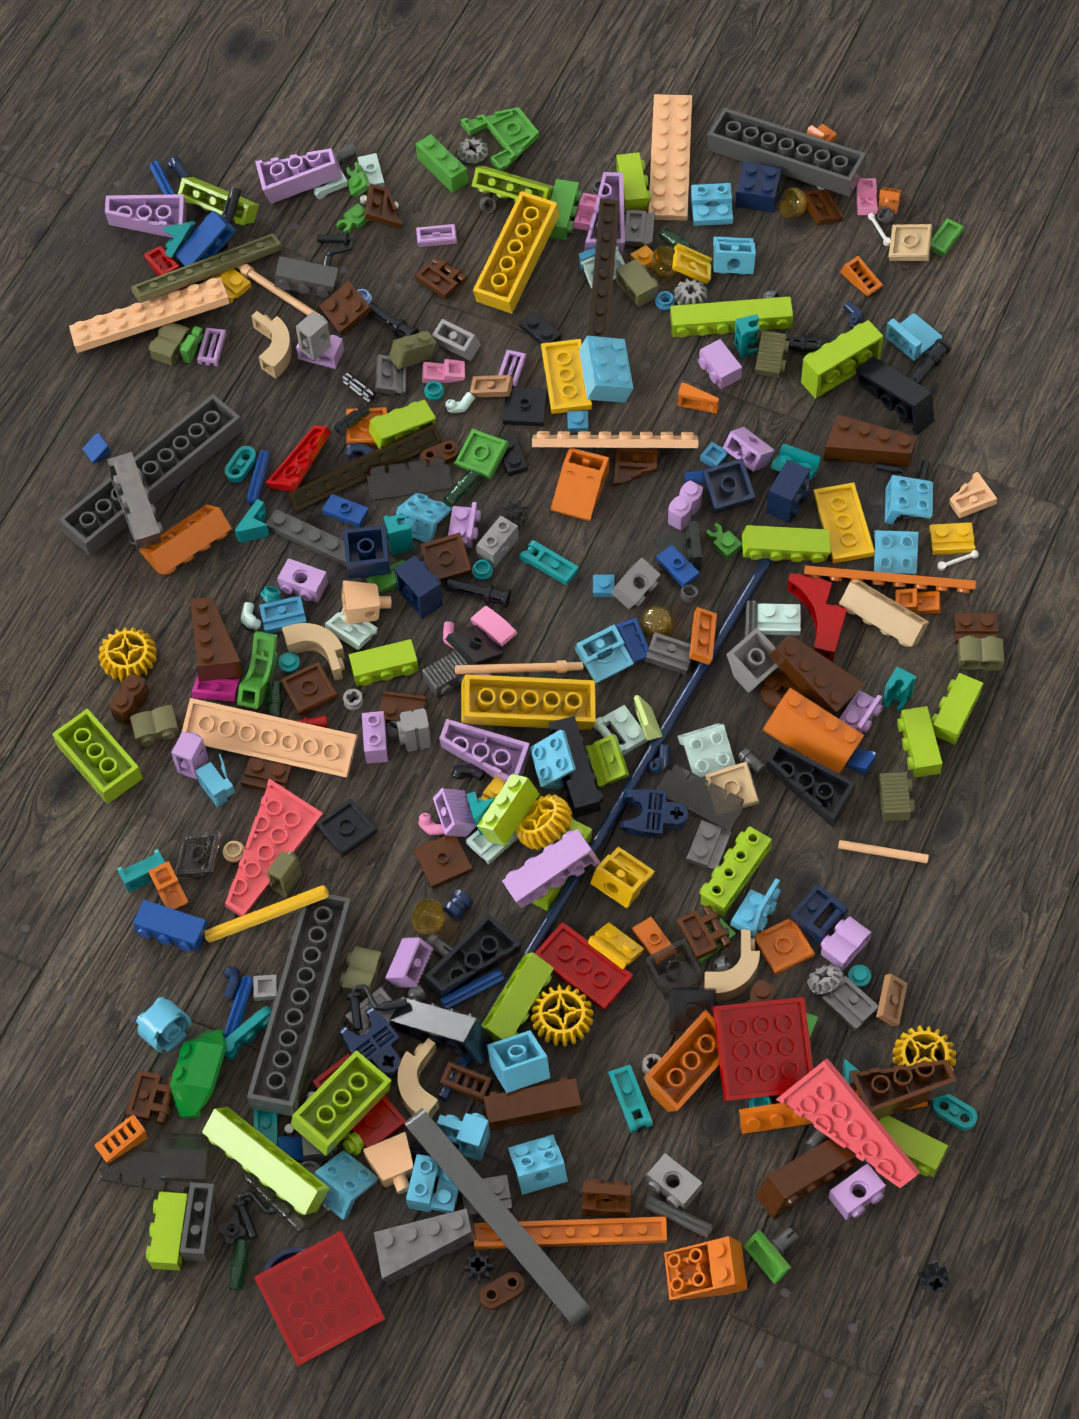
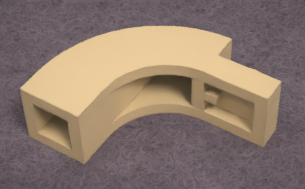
[251,311,292,379]
[282,623,345,681]
[704,930,760,1002]
[398,1038,439,1118]

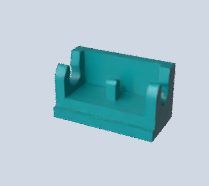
[734,314,760,359]
[384,514,414,556]
[882,667,917,711]
[117,849,165,893]

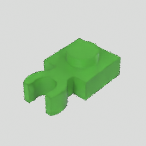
[347,162,370,198]
[336,203,369,234]
[179,326,204,364]
[706,523,743,560]

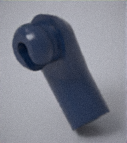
[843,301,863,327]
[345,443,375,458]
[649,745,670,774]

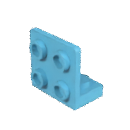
[885,313,942,361]
[885,475,933,525]
[396,493,452,543]
[874,530,918,574]
[530,730,576,790]
[730,878,781,938]
[314,1150,378,1219]

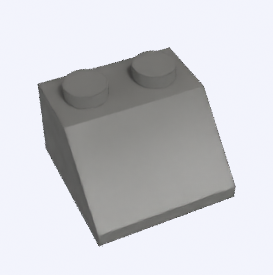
[726,627,778,693]

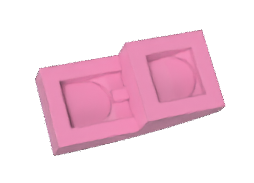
[856,178,878,215]
[574,193,598,231]
[422,359,465,383]
[470,606,517,646]

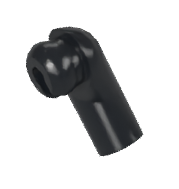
[451,763,486,781]

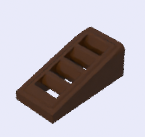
[440,1062,492,1104]

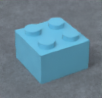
[487,1030,550,1093]

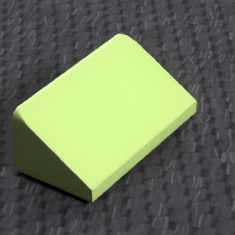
[634,695,662,740]

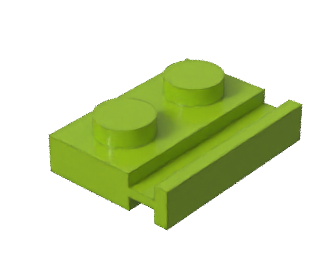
[585,734,629,788]

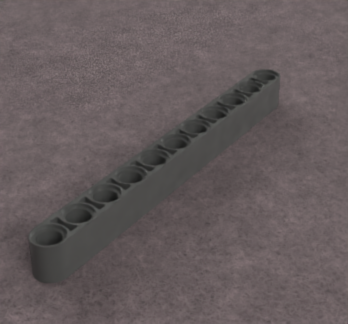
[404,1108,592,1326]

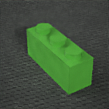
[416,134,468,193]
[549,179,582,240]

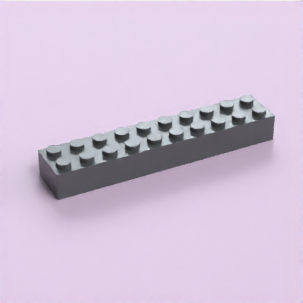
[58,394,244,557]
[247,890,353,1117]

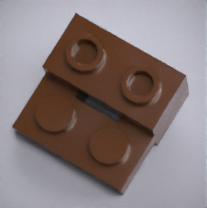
[582,1178,632,1218]

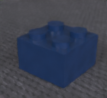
[735,162,782,213]
[701,458,755,514]
[767,459,812,523]
[343,525,391,579]
[394,555,443,619]

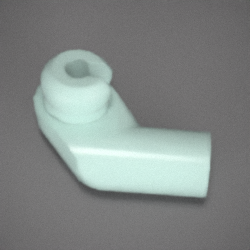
[445,392,475,414]
[241,602,261,630]

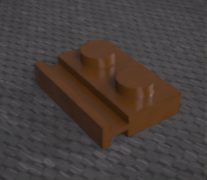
[801,189,844,226]
[953,613,999,644]
[379,691,427,723]
[241,756,293,791]

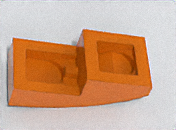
[895,588,941,614]
[148,861,189,910]

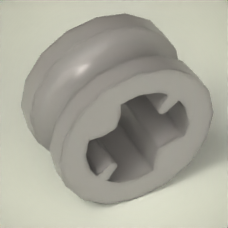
[343,689,363,711]
[642,1054,661,1075]

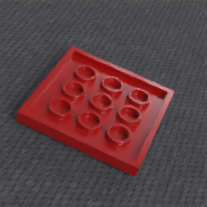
[713,997,813,1101]
[254,1231,385,1366]

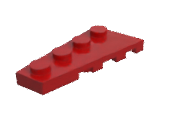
[266,425,331,492]

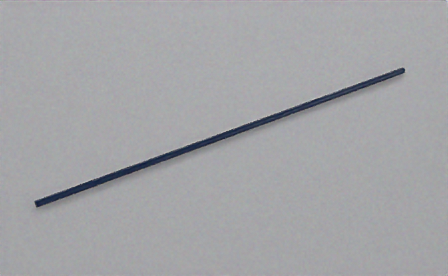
[437,558,773,1101]

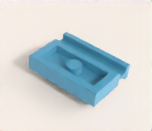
[259,596,307,634]

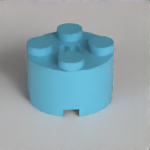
[136,997,191,1053]

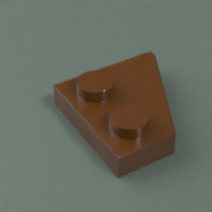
[364,183,402,229]
[614,448,658,486]

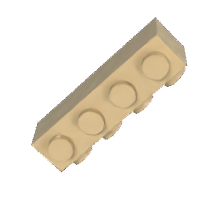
[839,579,929,647]

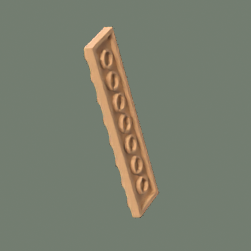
[649,94,692,221]
[69,277,230,353]
[532,431,698,448]
[182,698,358,778]

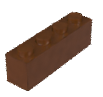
[483,1077,582,1131]

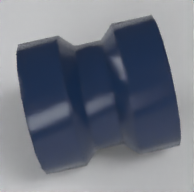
[442,890,474,921]

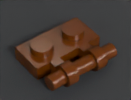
[415,257,467,300]
[676,905,732,960]
[126,1070,173,1125]

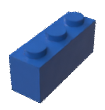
[175,211,236,266]
[133,900,209,952]

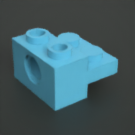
[691,183,733,226]
[713,237,756,275]
[575,625,634,685]
[437,1113,490,1161]
[508,1135,568,1195]
[406,1154,459,1213]

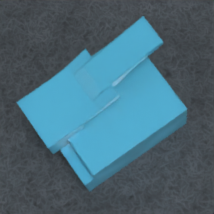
[196,754,235,808]

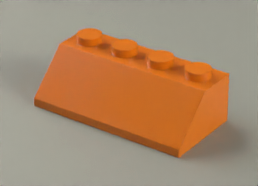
[139,504,232,575]
[763,688,864,774]
[644,1010,719,1112]

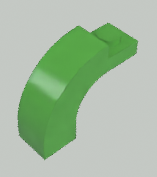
[237,631,278,709]

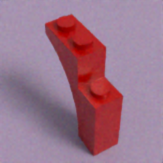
[787,573,847,663]

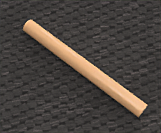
[838,840,929,863]

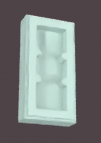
[358,153,385,187]

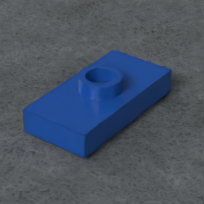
[322,494,369,528]
[656,545,700,587]
[616,618,649,664]

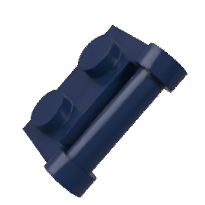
[789,884,849,943]

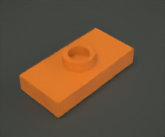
[632,917,677,966]

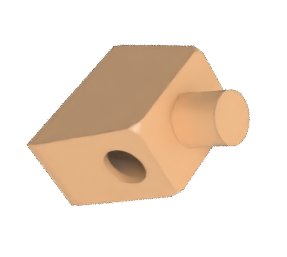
[341,581,391,625]
[363,1132,414,1194]

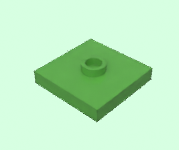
[454,429,509,479]

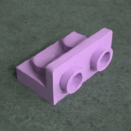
[448,502,481,548]
[839,690,883,733]

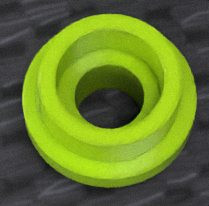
[343,1132,364,1155]

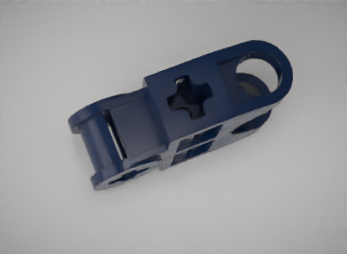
[620,789,688,839]
[339,1007,400,1077]

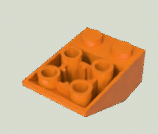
[551,447,609,521]
[664,1236,748,1301]

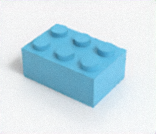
[579,336,634,403]

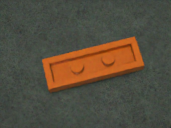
[689,607,717,665]

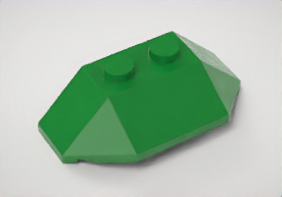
[170,1029,227,1119]

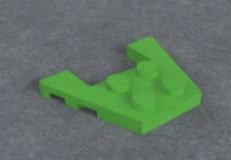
[461,107,539,171]

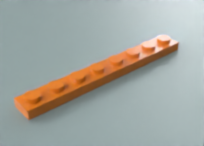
[804,566,976,593]
[739,1101,928,1134]
[474,1217,667,1249]

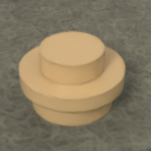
[223,841,245,863]

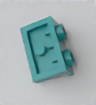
[771,443,821,479]

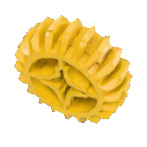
[98,626,157,683]
[515,794,573,850]
[531,985,593,1047]
[892,1026,956,1071]

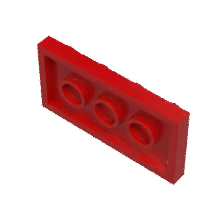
[534,922,633,1011]
[312,1053,406,1148]

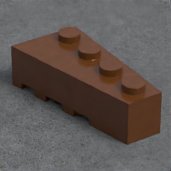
[823,414,917,467]
[190,597,242,682]
[768,635,864,715]
[848,1060,957,1120]
[756,1139,857,1219]

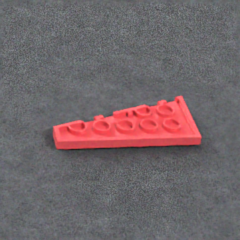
[225,779,323,916]
[776,1058,920,1188]

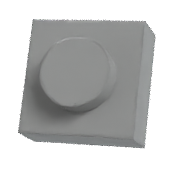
[253,975,278,1001]

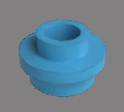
[655,291,675,310]

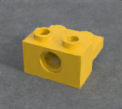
[590,847,655,908]

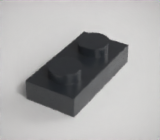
[519,311,561,345]
[500,434,528,477]

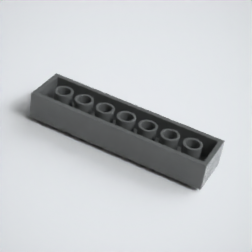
[708,108,866,197]

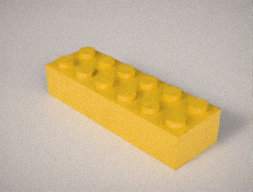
[473,191,560,314]
[461,674,596,730]

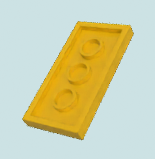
[541,339,592,414]
[813,482,875,564]

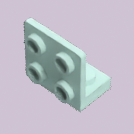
[677,723,736,779]

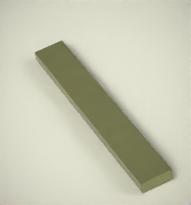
[131,233,283,303]

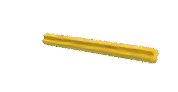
[204,885,329,943]

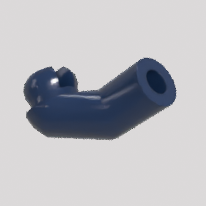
[168,156,190,179]
[223,966,240,999]

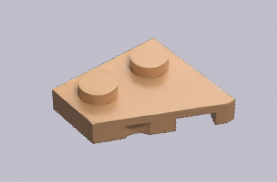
[949,472,997,518]

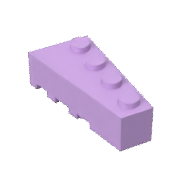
[255,148,343,204]
[584,172,625,254]
[105,194,187,238]
[439,719,531,783]
[502,829,601,908]

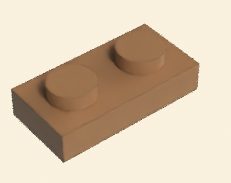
[470,375,513,398]
[876,974,908,1026]

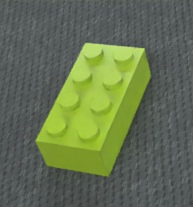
[801,320,883,399]
[52,708,143,804]
[291,1050,391,1156]

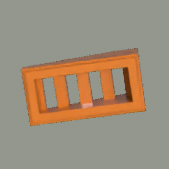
[840,256,883,297]
[678,382,719,413]
[94,1115,147,1164]

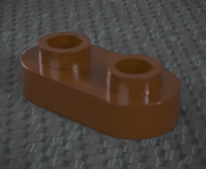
[420,440,460,470]
[479,1272,525,1310]

